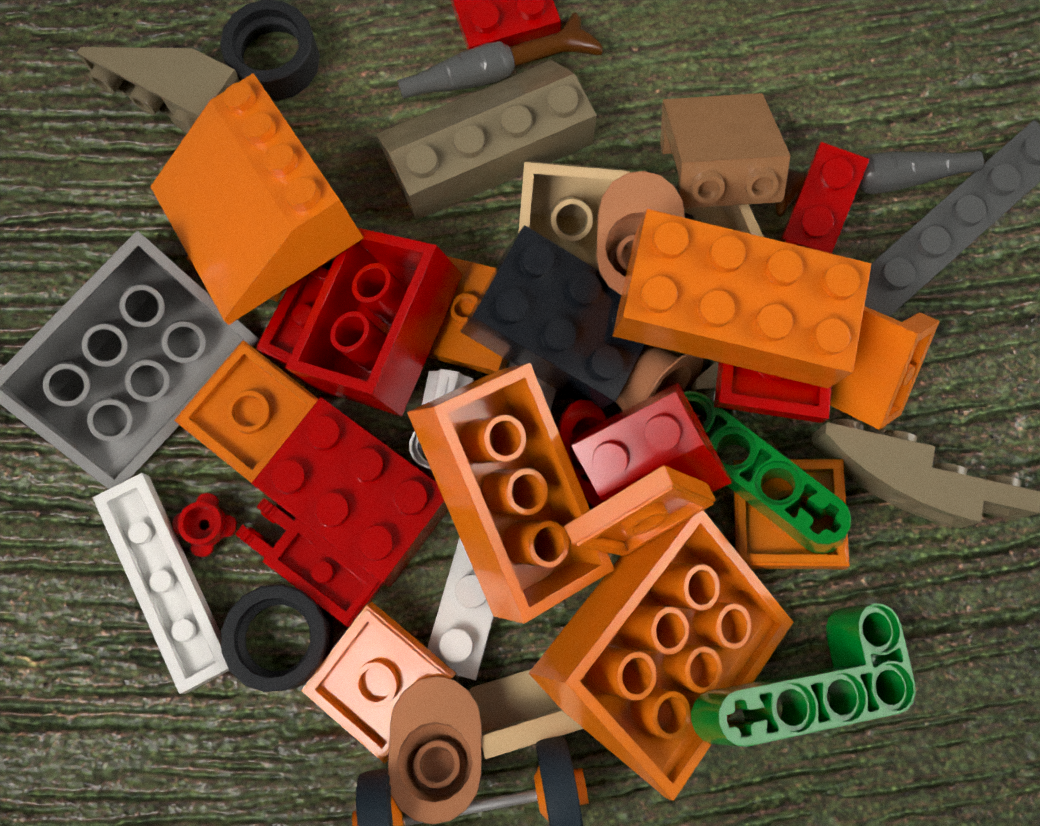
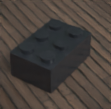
[460,225,645,409]

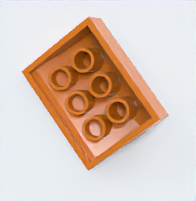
[150,73,363,325]
[528,510,794,801]

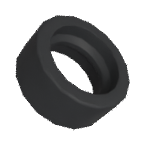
[220,0,320,101]
[221,584,333,692]

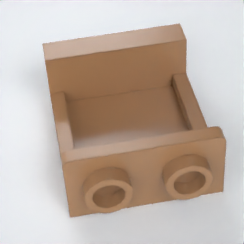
[660,93,791,208]

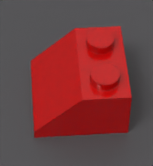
[572,383,732,501]

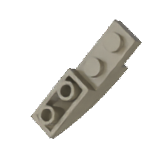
[811,419,1040,529]

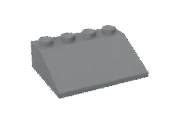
[0,230,259,489]

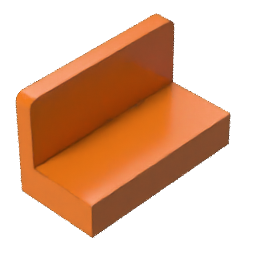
[830,306,940,430]

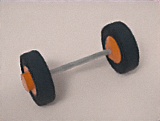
[352,736,589,826]

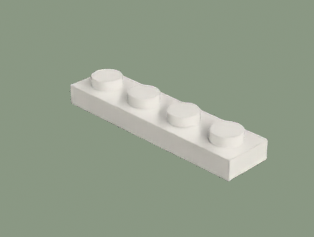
[92,473,229,694]

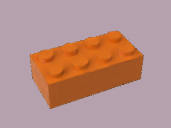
[612,209,872,388]
[407,363,614,624]

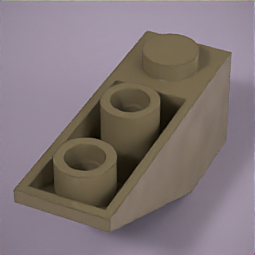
[76,47,240,133]

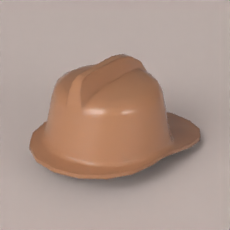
[597,171,685,295]
[616,345,704,411]
[388,676,482,825]

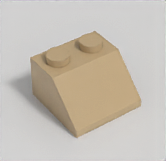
[518,161,630,270]

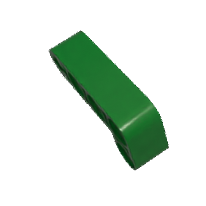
[684,391,851,554]
[691,603,916,747]

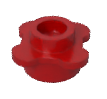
[172,493,237,557]

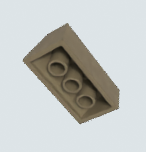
[375,60,597,221]

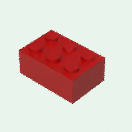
[285,228,463,416]
[251,397,449,587]

